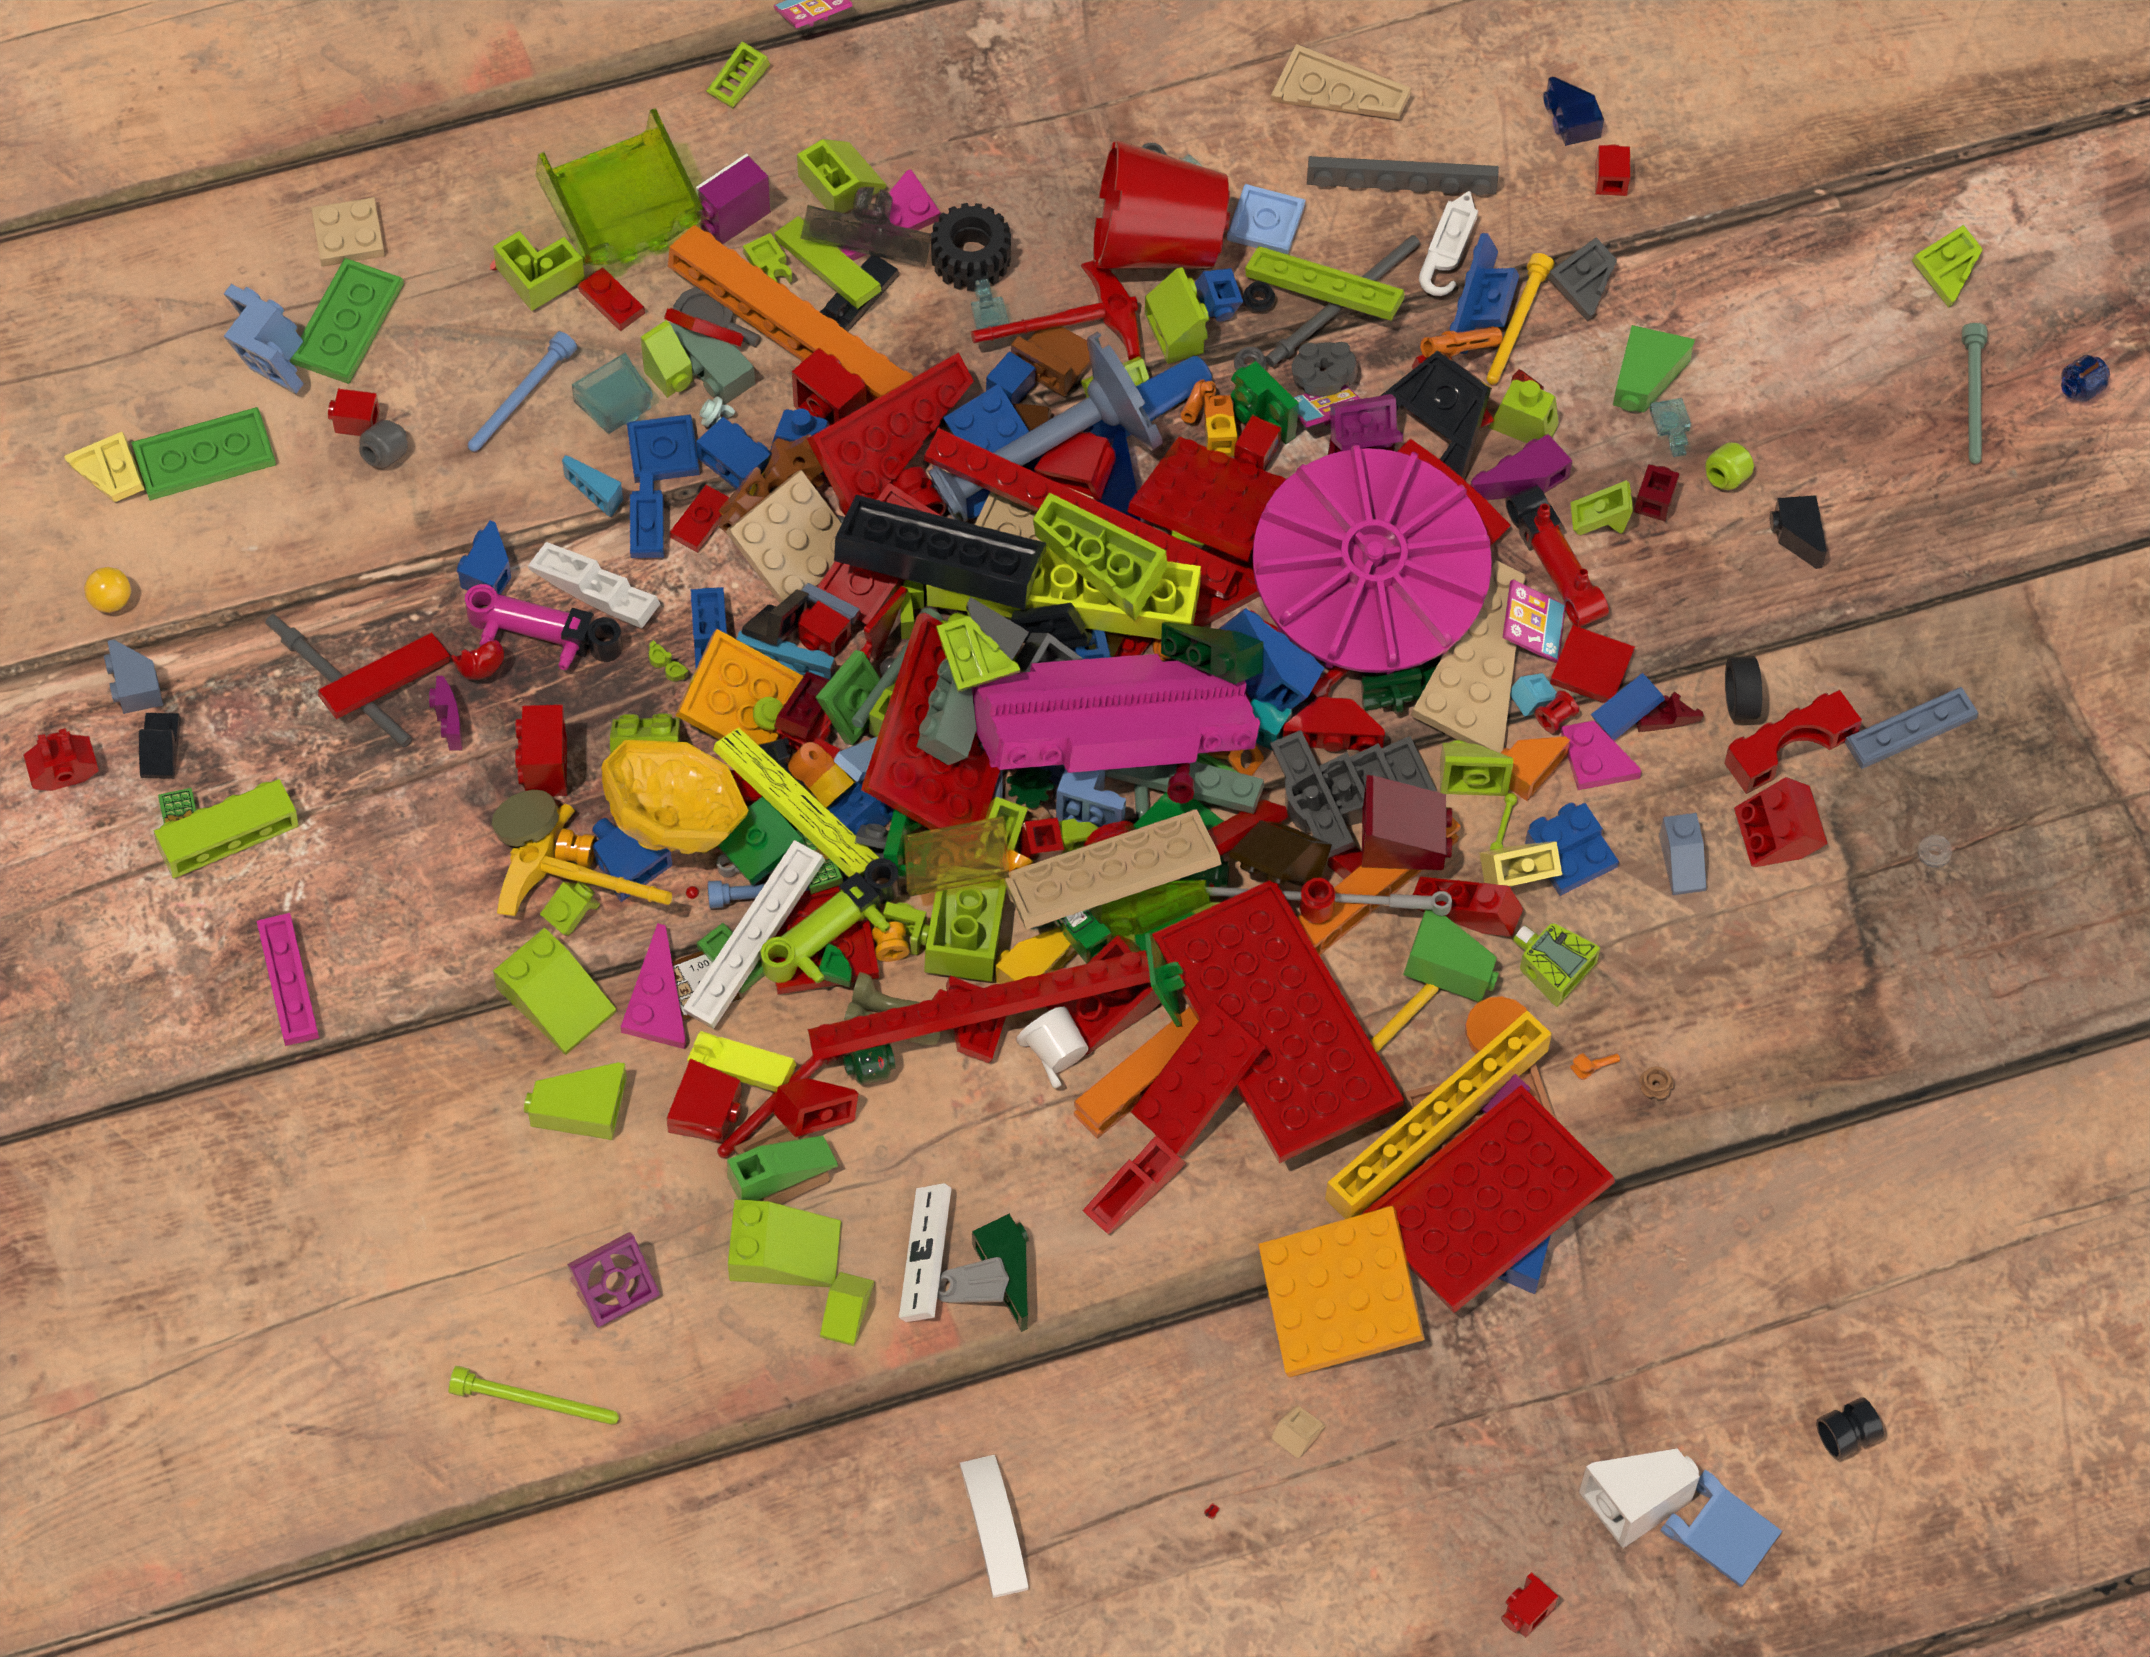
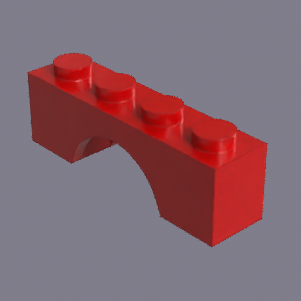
[1724,690,1862,794]

